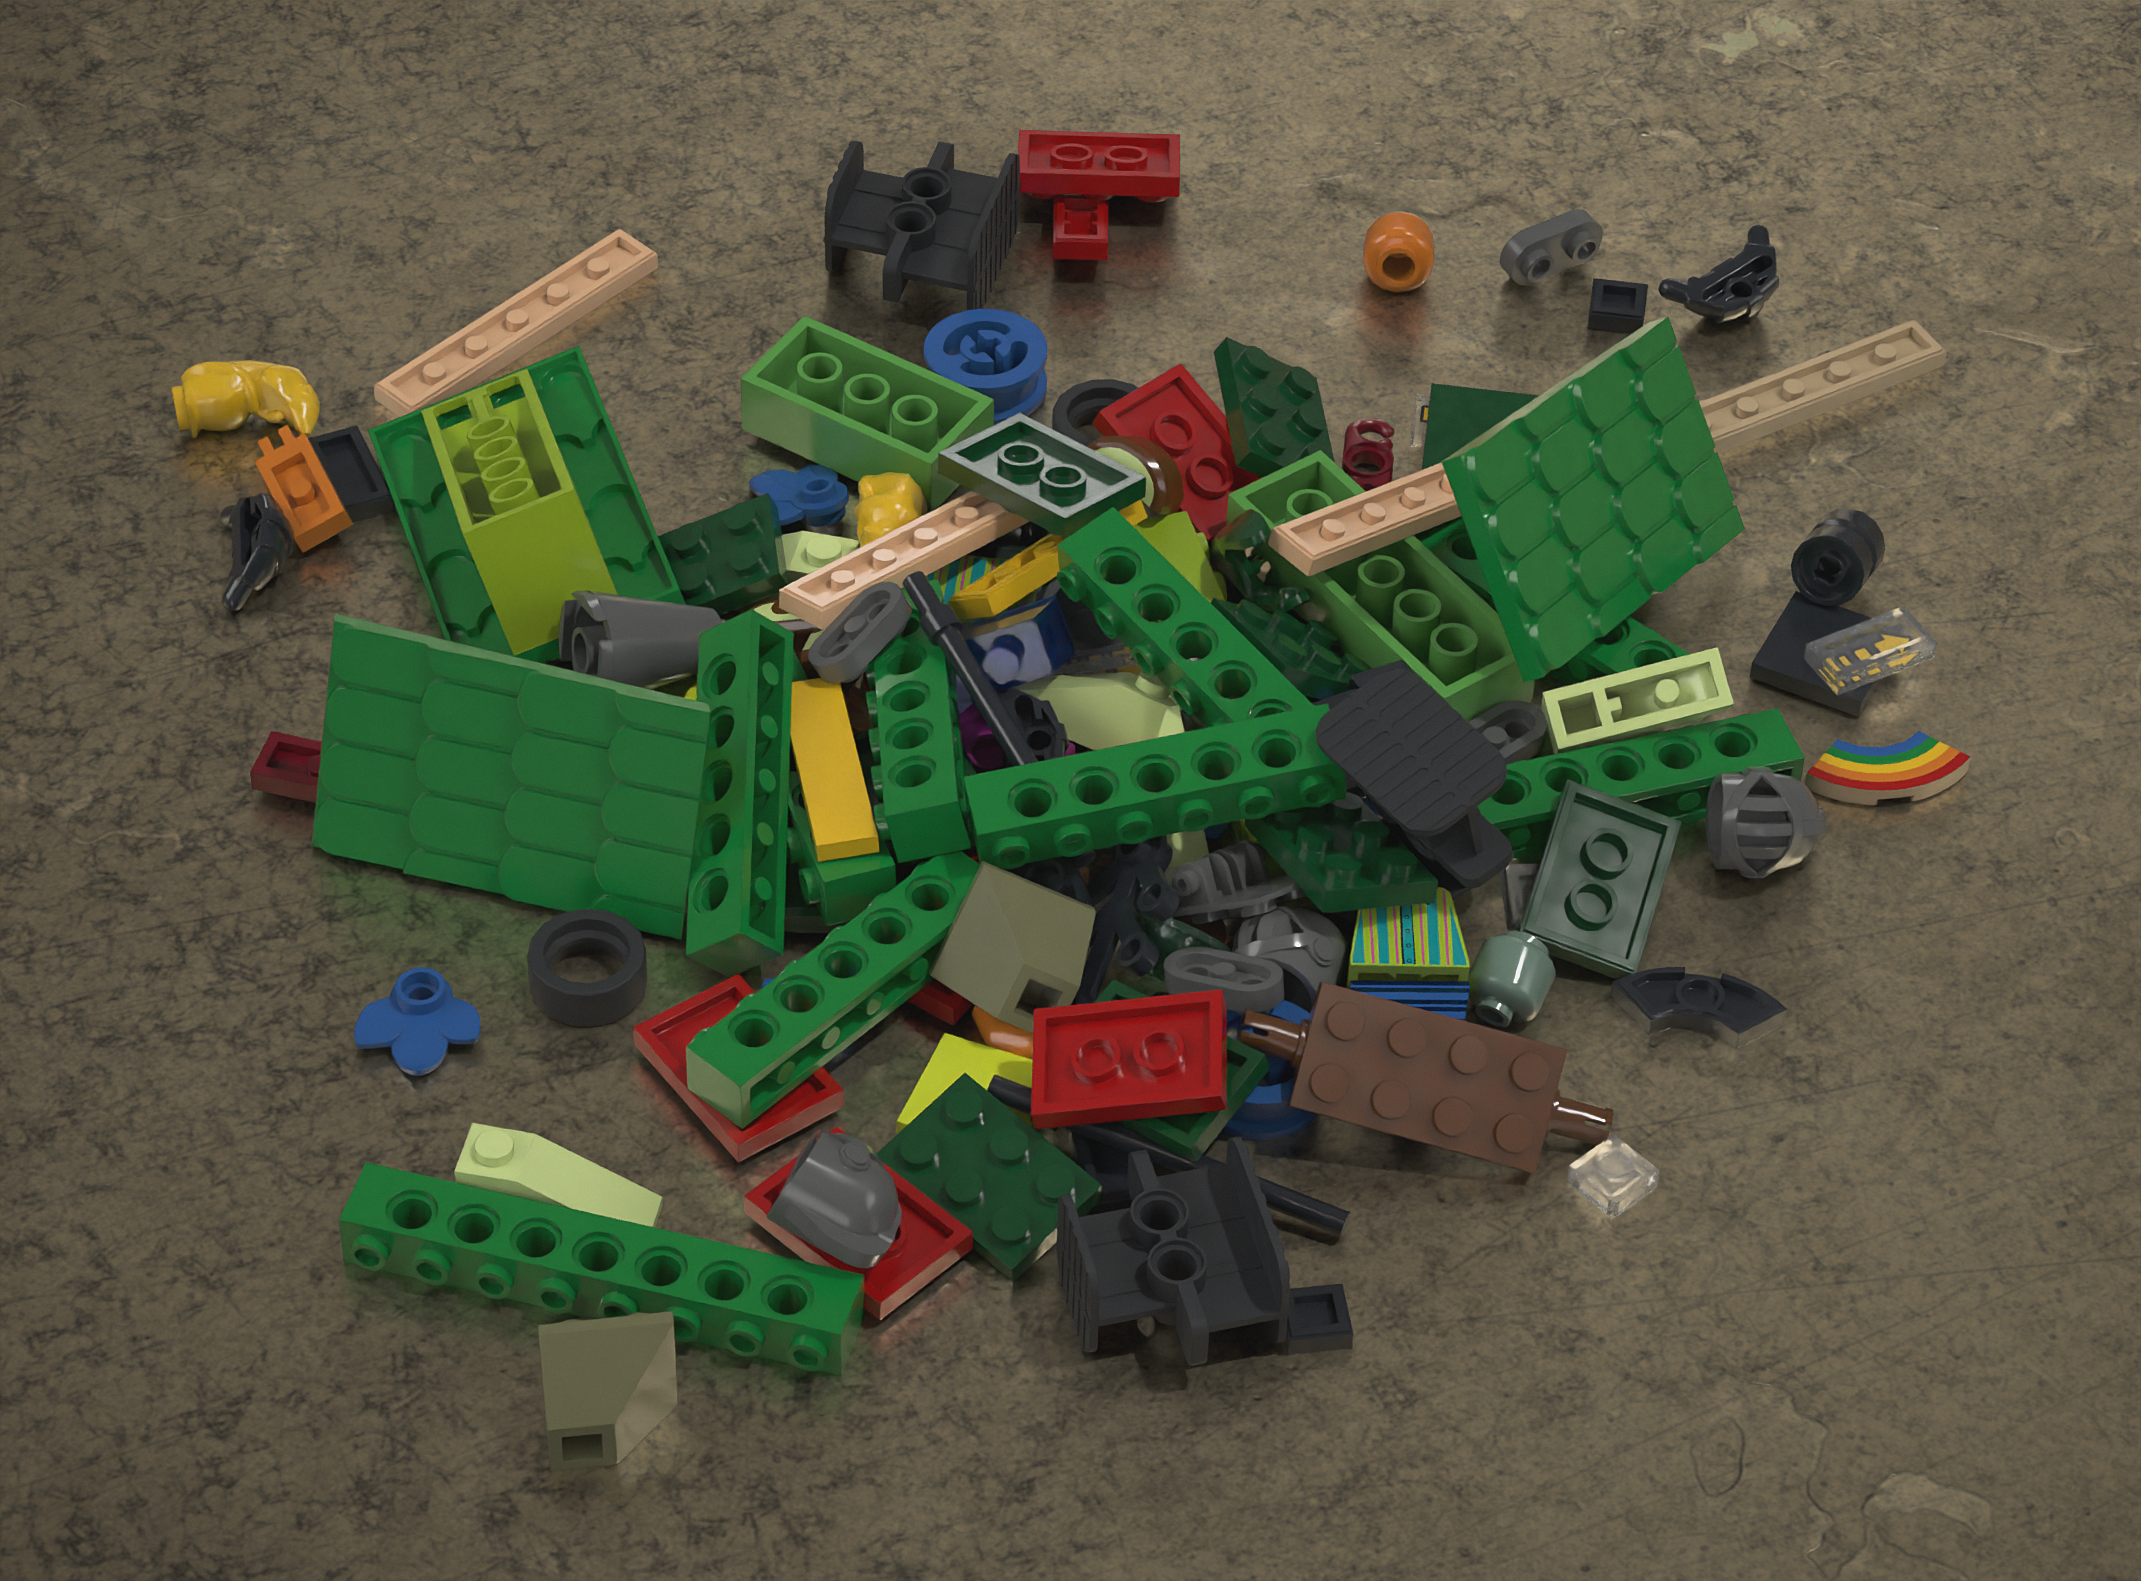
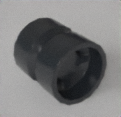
[1791,508,1885,606]

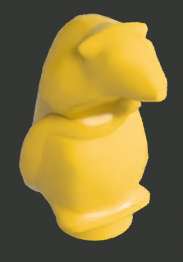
[171,360,320,438]
[854,472,927,548]

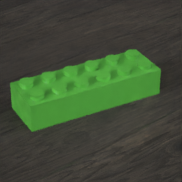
[1227,450,1535,722]

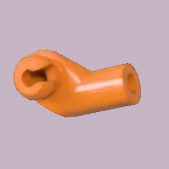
[972,1005,1033,1059]

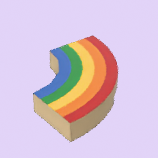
[1805,731,1971,805]

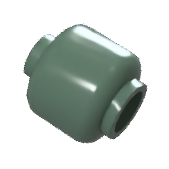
[1466,931,1556,1027]

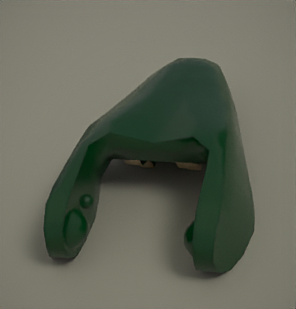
[1210,509,1311,613]

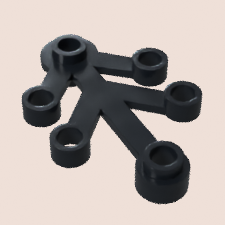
[1071,835,1180,1005]

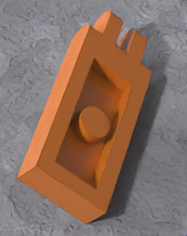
[255,425,353,552]

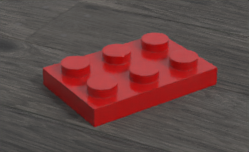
[1018,130,1180,202]
[1092,363,1261,546]
[633,974,844,1162]
[1031,989,1227,1129]
[744,1127,973,1320]

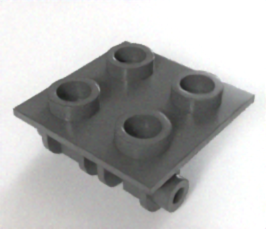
[1170,840,1307,924]

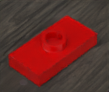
[1053,195,1108,260]

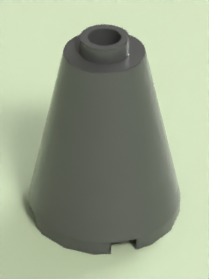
[559,590,726,690]

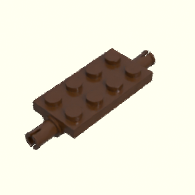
[1236,982,1613,1173]

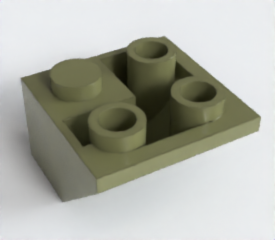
[929,861,1096,1033]
[538,1311,678,1472]

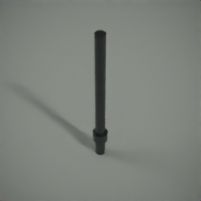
[902,571,1096,869]
[987,1074,1351,1236]

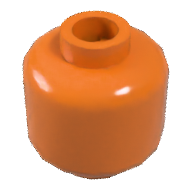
[1363,212,1435,293]

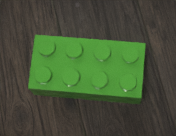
[740,315,994,513]

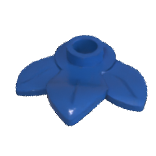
[748,465,849,527]
[354,967,481,1076]

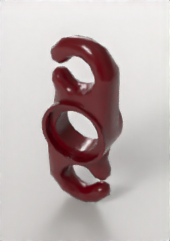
[1342,417,1395,491]

